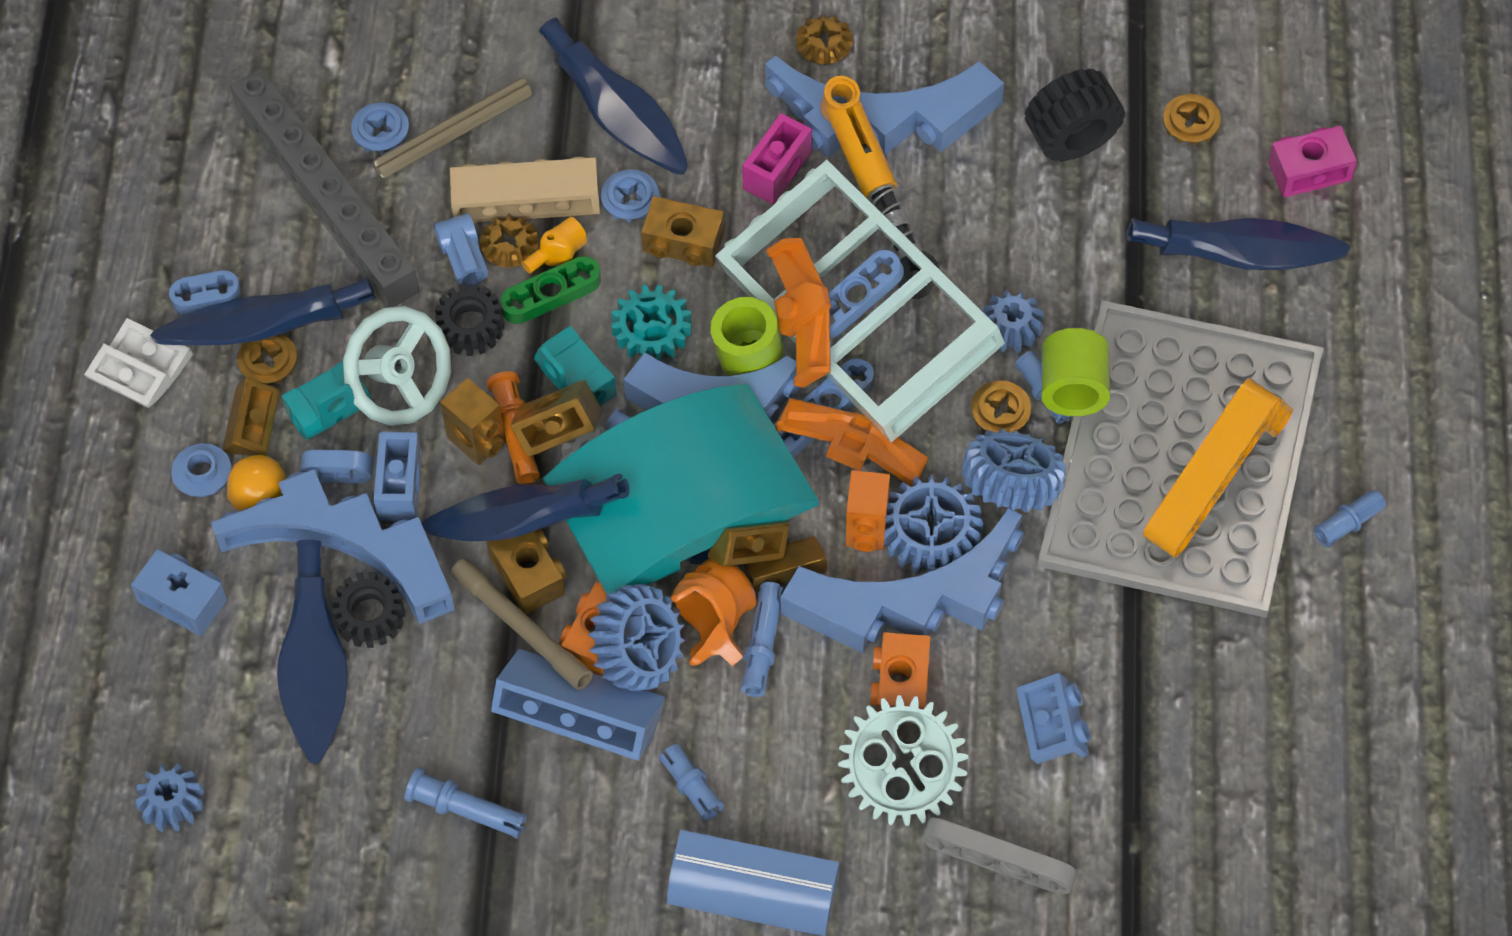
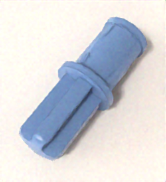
[1314,490,1386,548]

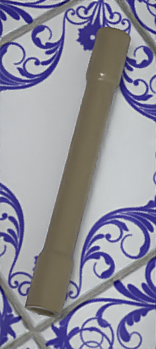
[451,558,593,690]

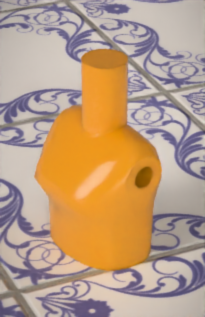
[521,217,587,274]

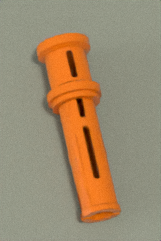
[486,371,540,484]

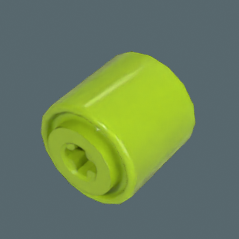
[710,297,785,376]
[1042,328,1110,416]

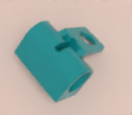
[534,326,617,406]
[281,361,372,441]

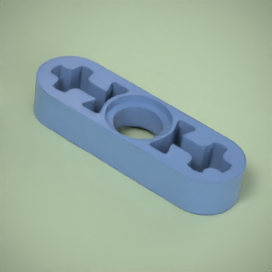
[829,250,904,338]

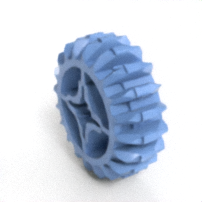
[962,429,1066,513]
[884,474,983,574]
[588,584,687,691]

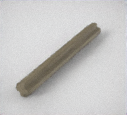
[373,78,532,178]

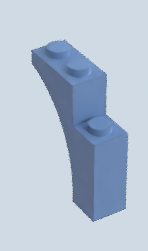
[623,353,800,424]

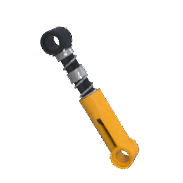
[820,76,939,299]

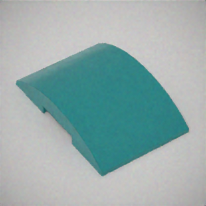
[543,384,819,594]

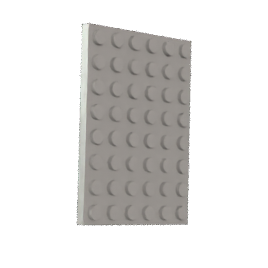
[1037,300,1323,618]

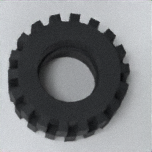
[1024,68,1125,162]

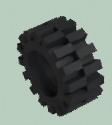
[435,283,504,356]
[332,572,405,648]

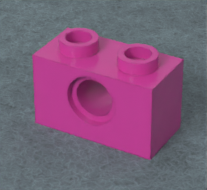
[742,113,812,205]
[1268,125,1357,198]

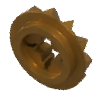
[796,13,853,65]
[1162,94,1221,147]
[479,213,539,268]
[237,334,298,384]
[971,381,1032,433]

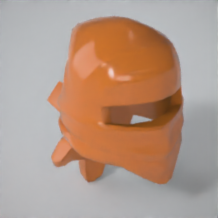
[670,559,757,667]

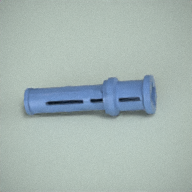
[404,767,527,839]

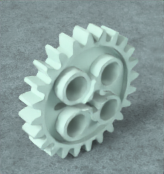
[838,695,968,826]

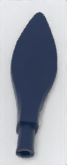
[539,17,688,175]
[1127,218,1351,270]
[150,277,376,346]
[422,474,630,542]
[277,540,348,765]

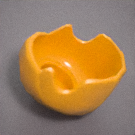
[226,455,286,511]

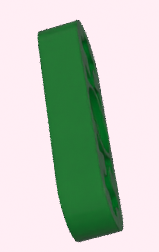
[500,256,601,324]

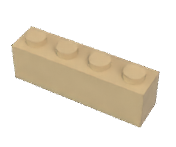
[450,157,600,223]

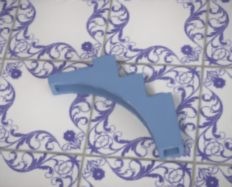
[765,56,1004,158]
[211,469,455,624]
[780,508,1025,653]

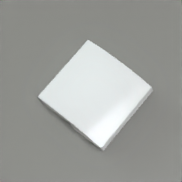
[84,318,193,408]

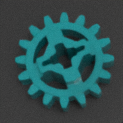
[611,285,692,361]

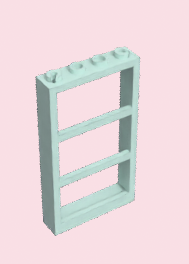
[715,160,1005,443]

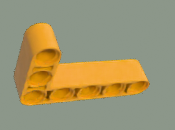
[1142,378,1293,558]

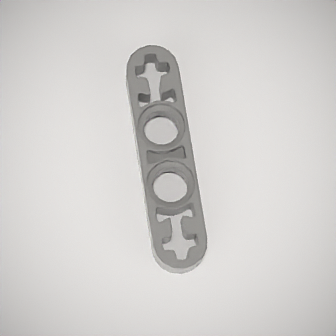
[921,818,1077,894]

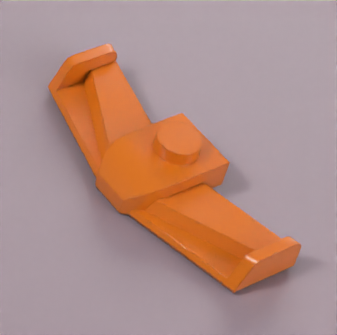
[766,238,831,388]
[775,398,929,487]

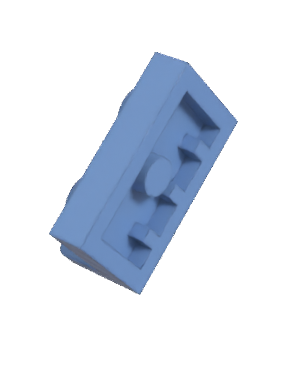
[1016,673,1091,764]

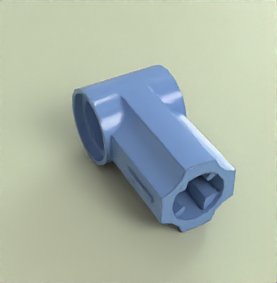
[433,213,488,288]

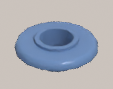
[171,443,232,497]

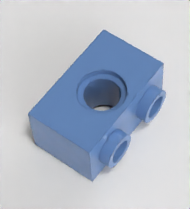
[374,432,422,522]

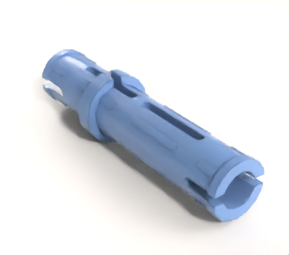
[740,582,784,697]

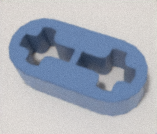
[169,270,241,315]
[300,450,373,483]

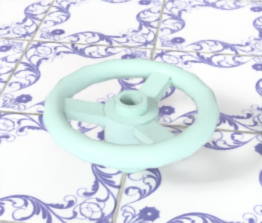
[343,306,451,426]

